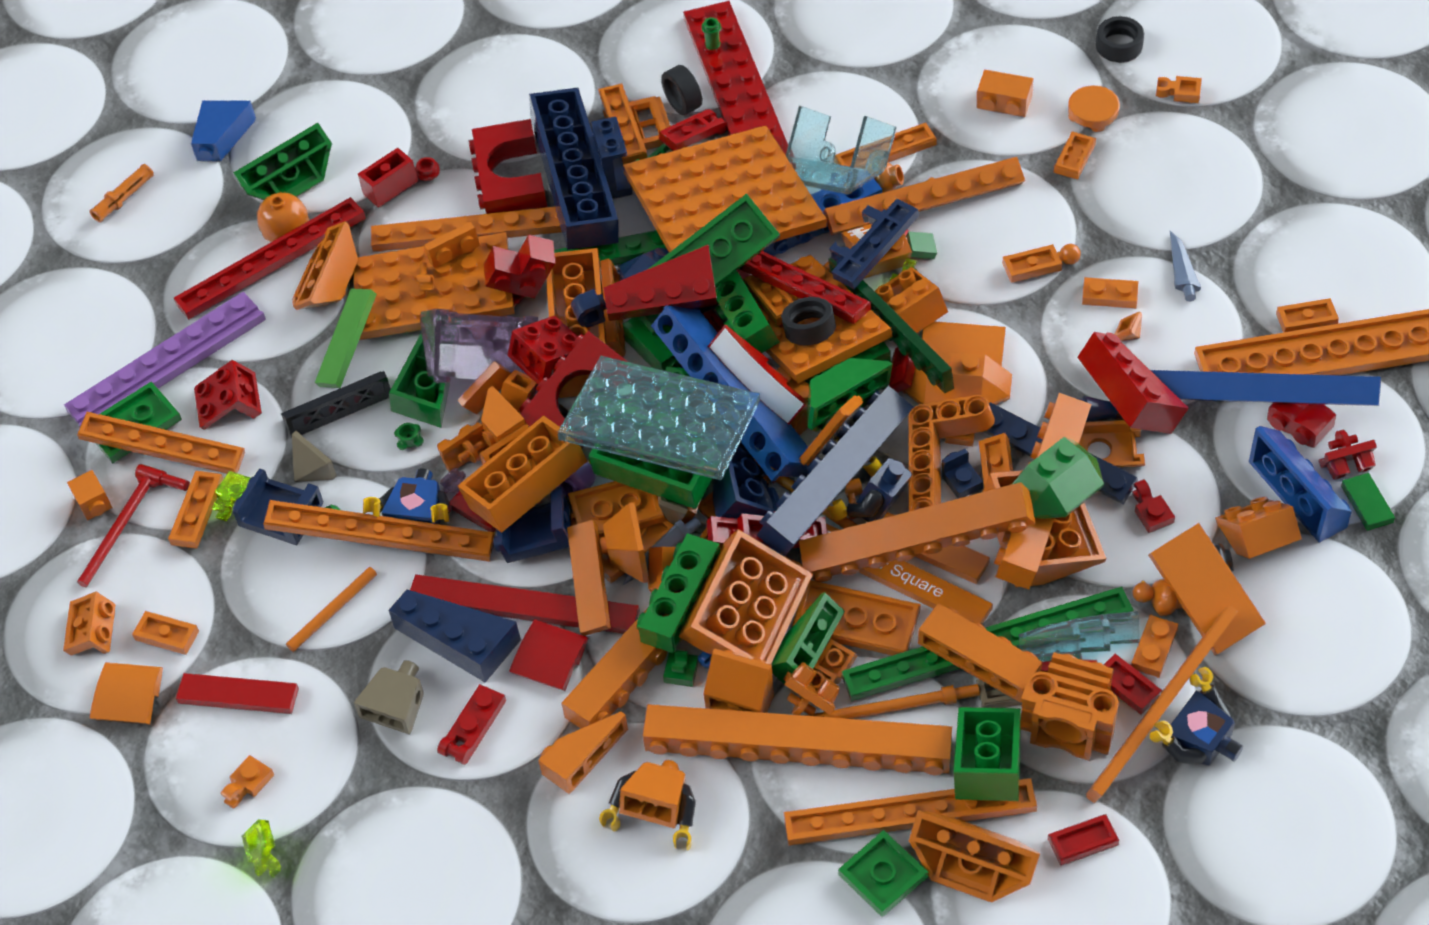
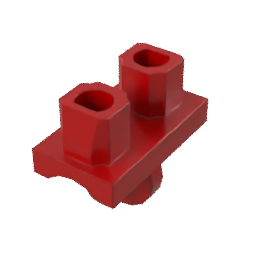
[1318,430,1377,480]

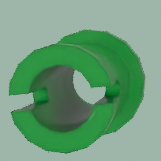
[701,18,721,50]

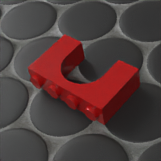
[468,118,547,214]
[519,331,642,450]

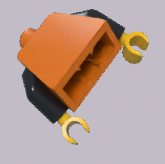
[599,760,696,851]

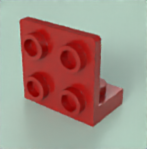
[507,316,578,385]
[194,360,262,430]

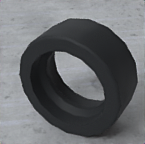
[1096,16,1145,63]
[661,65,703,115]
[781,297,836,346]

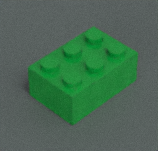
[954,707,1021,801]

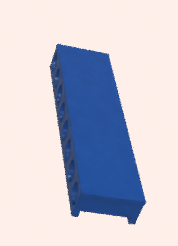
[651,305,813,481]

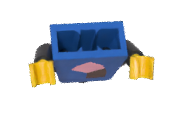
[363,468,452,524]

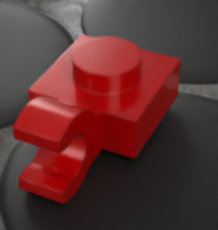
[1132,479,1175,533]

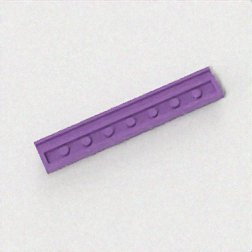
[64,292,266,426]

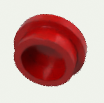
[415,157,440,181]

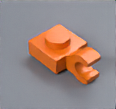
[220,755,274,809]

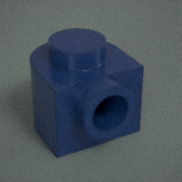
[571,289,607,327]

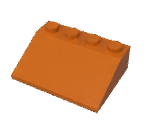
[983,470,1107,588]
[678,529,813,665]

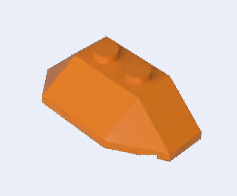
[292,221,358,310]
[902,351,1012,405]
[909,810,1040,903]

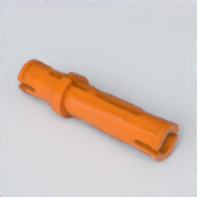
[89,164,154,222]

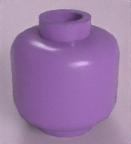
[556,462,596,498]

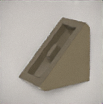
[292,431,337,482]
[658,496,688,525]

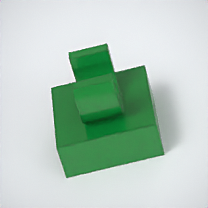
[663,650,699,687]

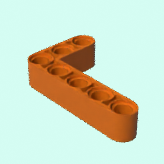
[909,395,995,511]

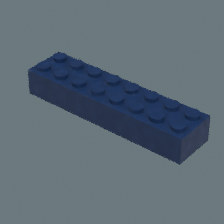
[529,87,619,250]

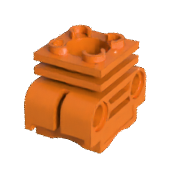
[1021,652,1119,761]

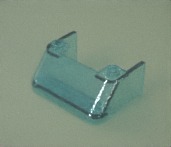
[786,106,897,195]

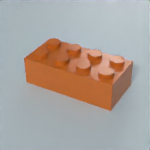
[458,416,588,533]

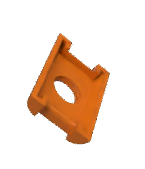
[1079,420,1145,467]

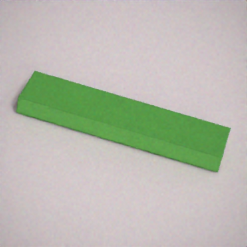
[314,288,377,389]

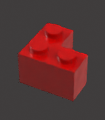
[484,234,555,299]

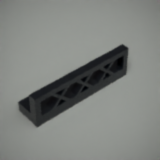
[281,371,391,437]

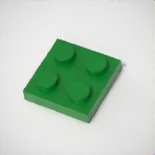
[838,830,928,918]

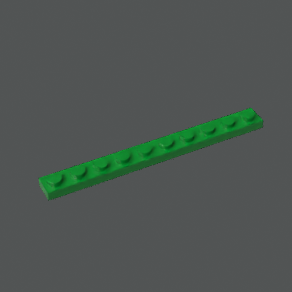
[841,586,1134,702]

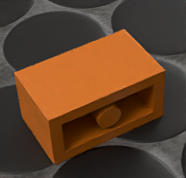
[976,69,1034,117]

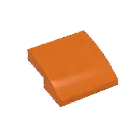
[89,662,163,725]

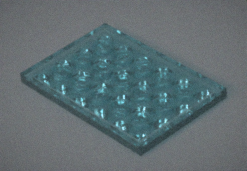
[558,356,760,480]

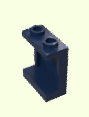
[591,117,633,199]
[233,468,324,546]
[494,487,572,563]

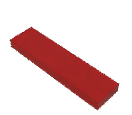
[176,673,299,714]

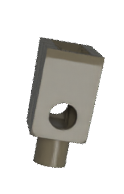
[354,660,424,735]

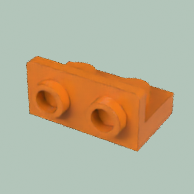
[63,591,116,656]

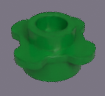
[394,422,424,450]

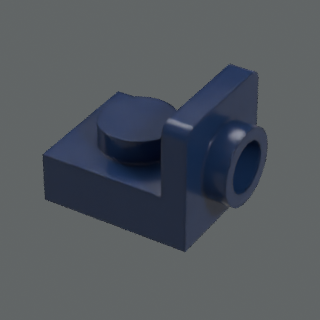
[941,449,983,499]

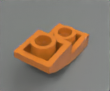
[809,639,858,690]

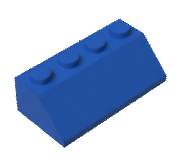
[1249,426,1352,543]

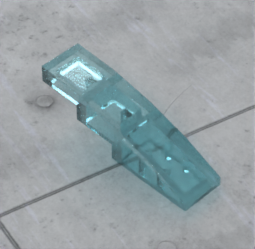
[1019,611,1140,662]

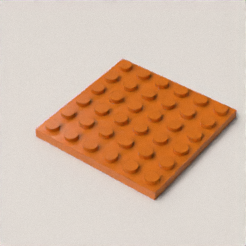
[623,126,827,252]

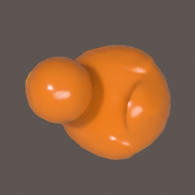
[863,162,904,193]
[1132,579,1183,616]

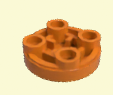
[1068,85,1120,132]

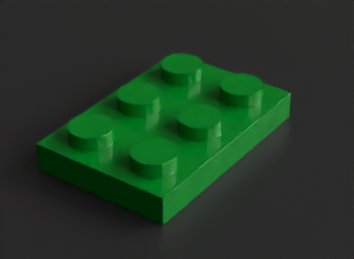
[95,381,182,464]

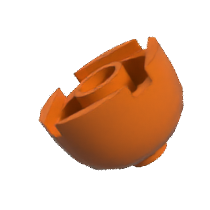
[257,192,309,242]

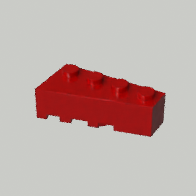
[603,245,717,321]
[1077,332,1189,434]

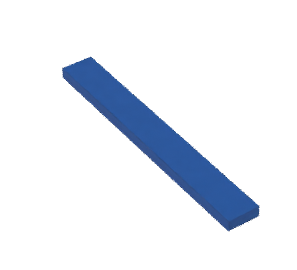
[1151,370,1381,406]

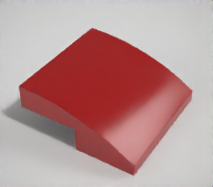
[509,619,589,691]

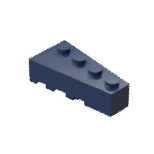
[388,589,521,683]

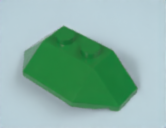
[233,122,332,200]
[807,358,893,433]
[1013,437,1104,519]

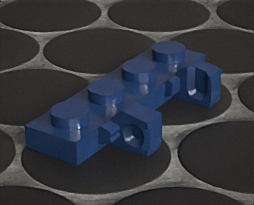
[829,199,919,289]

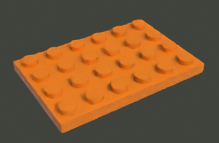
[353,232,515,340]
[751,254,893,384]

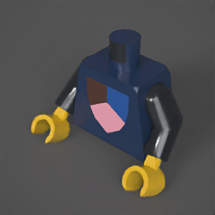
[827,456,912,522]
[1149,667,1243,766]

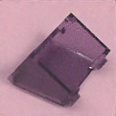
[420,309,538,383]

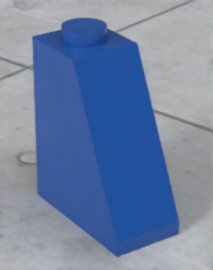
[191,100,256,161]

